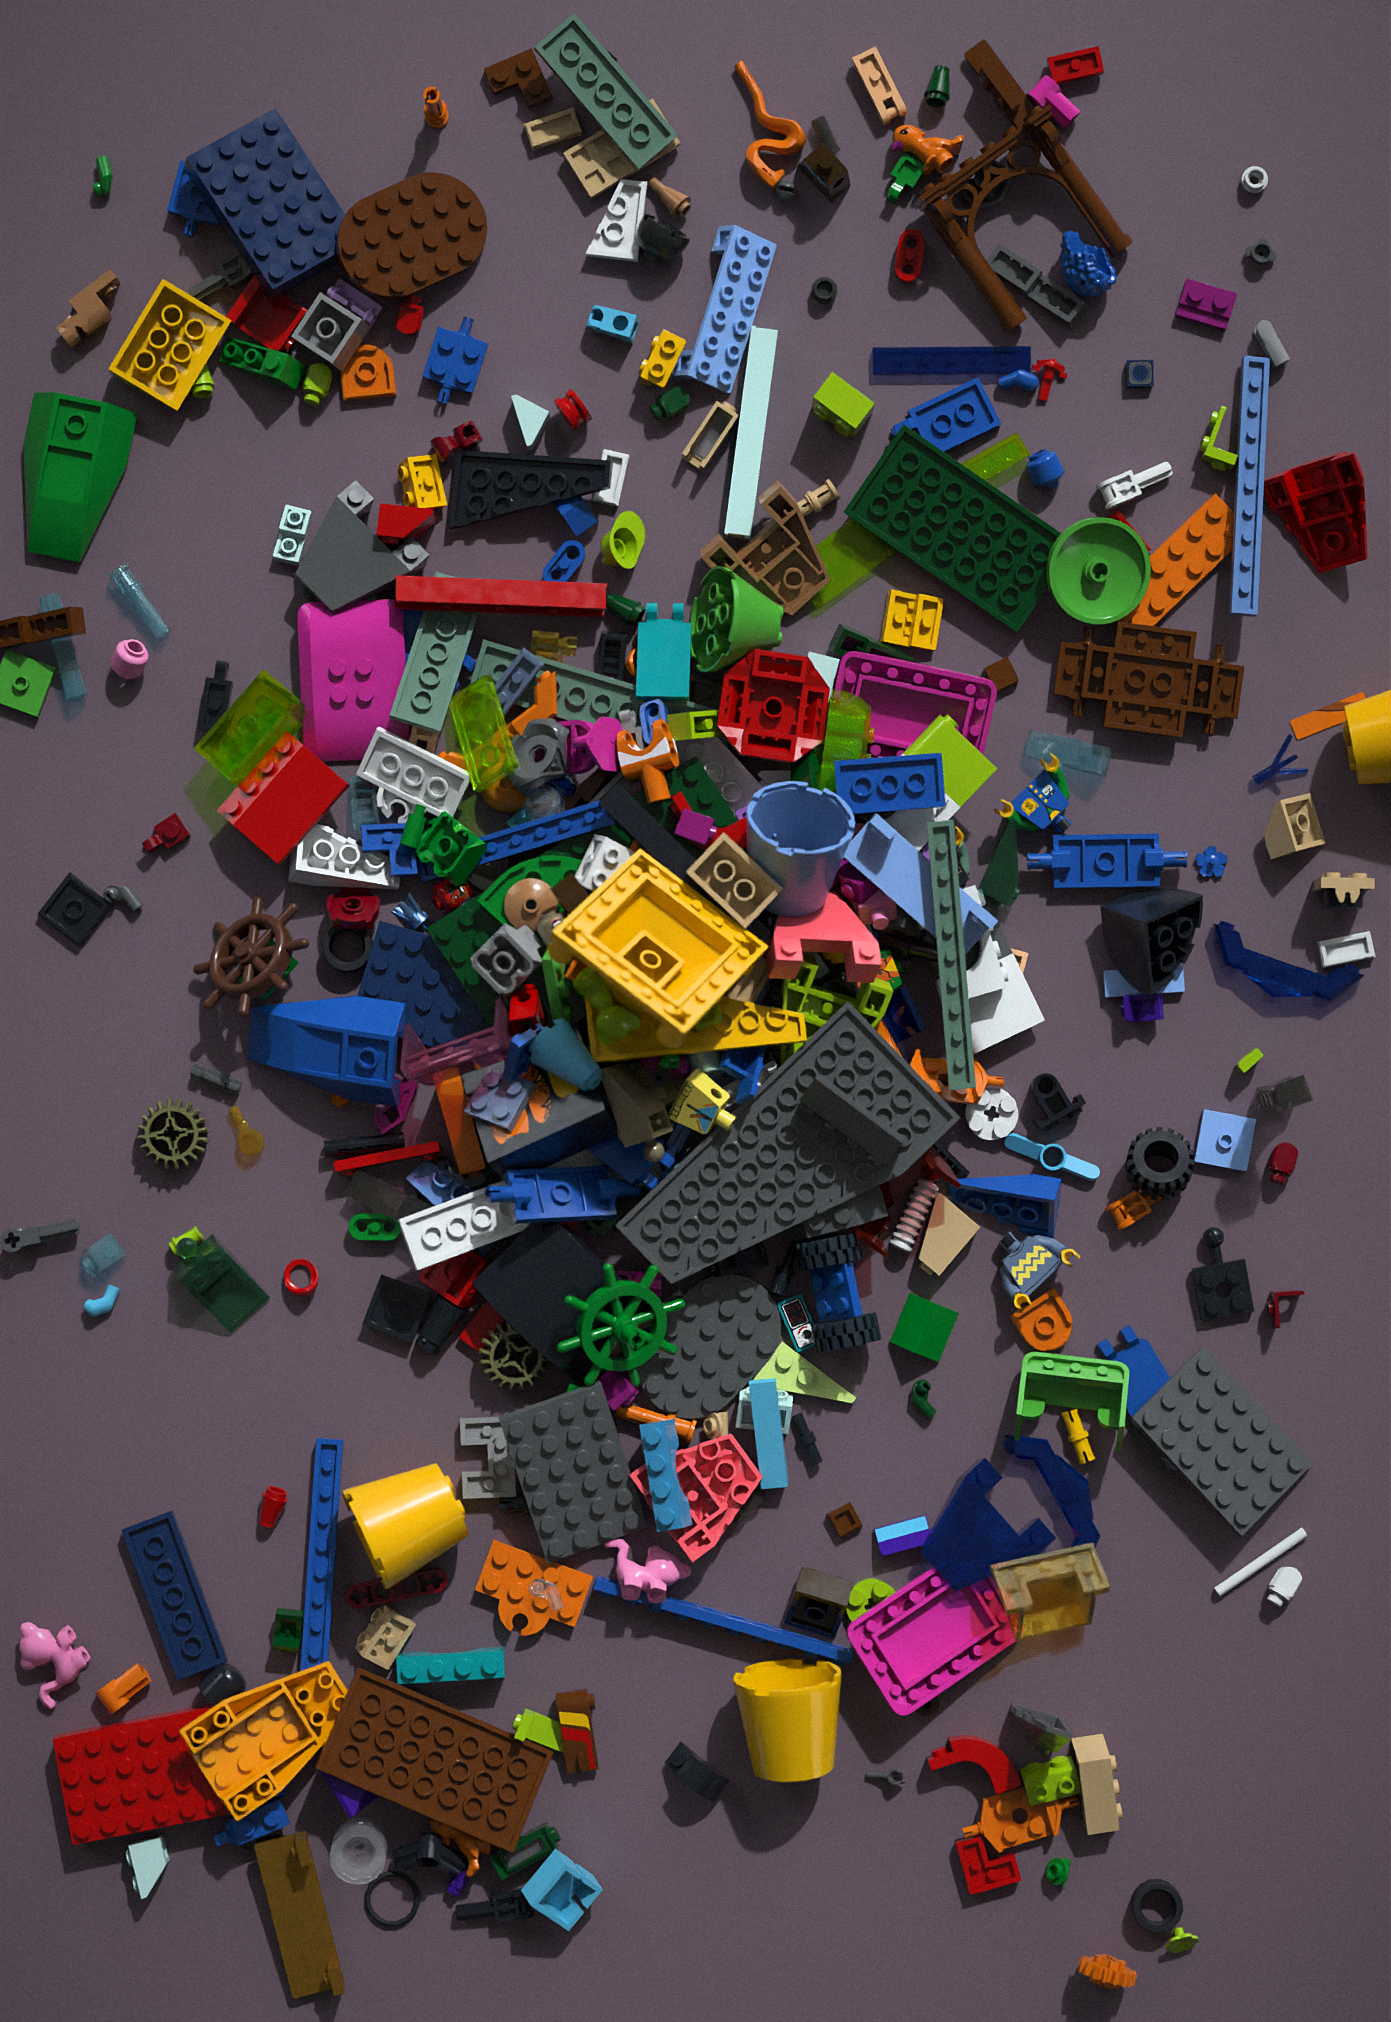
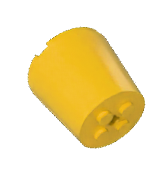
[1342,690,1391,784]
[341,1463,469,1590]
[733,1658,841,1782]

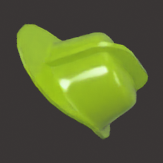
[600,511,645,569]

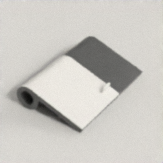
[918,906,1045,1054]

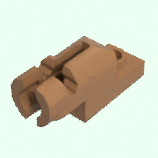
[56,269,120,349]

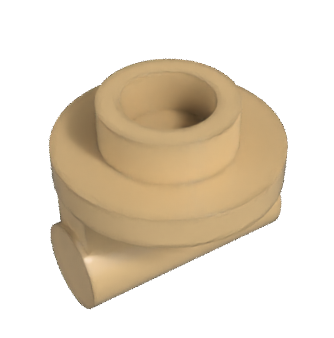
[703,1412,728,1440]

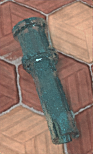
[108,563,171,639]

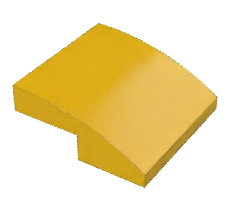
[880,589,944,651]

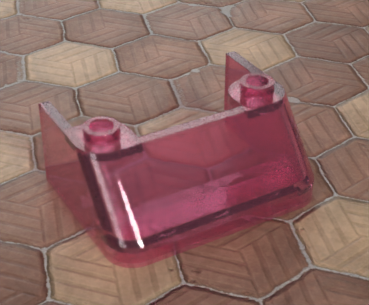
[400,993,515,1086]

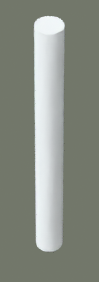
[1214,1527,1308,1597]

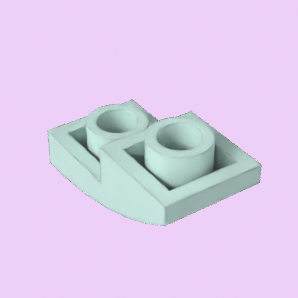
[273,505,311,566]

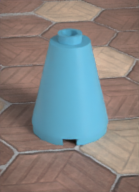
[527,1018,602,1091]

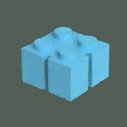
[521,1849,603,1931]

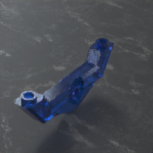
[1212,921,1365,1001]
[1002,1434,1101,1575]

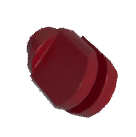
[1268,1142,1298,1184]

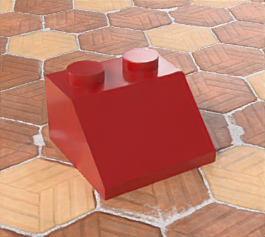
[376,503,437,549]

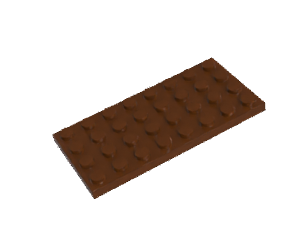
[314,1667,553,1853]

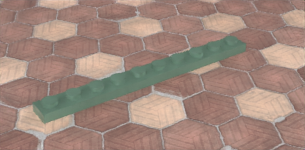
[926,820,976,1090]

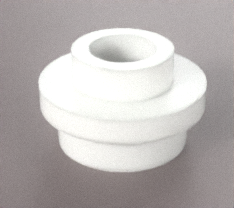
[1241,166,1268,193]

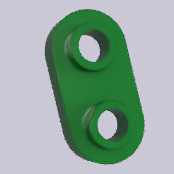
[348,1213,401,1240]

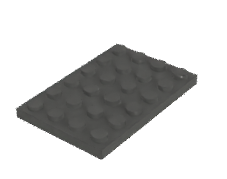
[1129,1346,1313,1537]
[498,1381,648,1563]

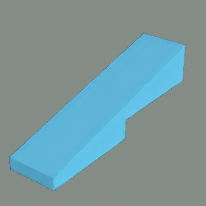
[749,1378,789,1489]

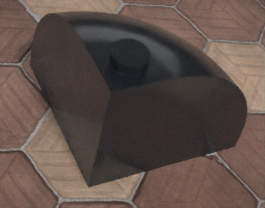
[1100,889,1203,995]

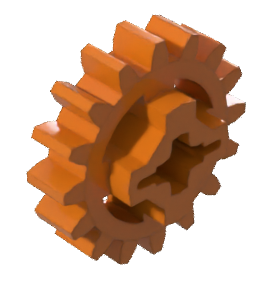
[1077,1954,1137,1989]

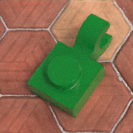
[886,152,925,203]

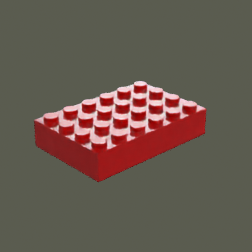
[52,1704,230,1845]

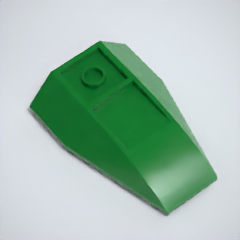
[23,392,138,563]

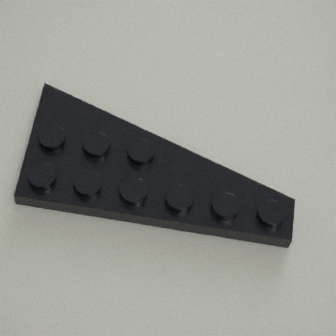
[448,450,613,530]

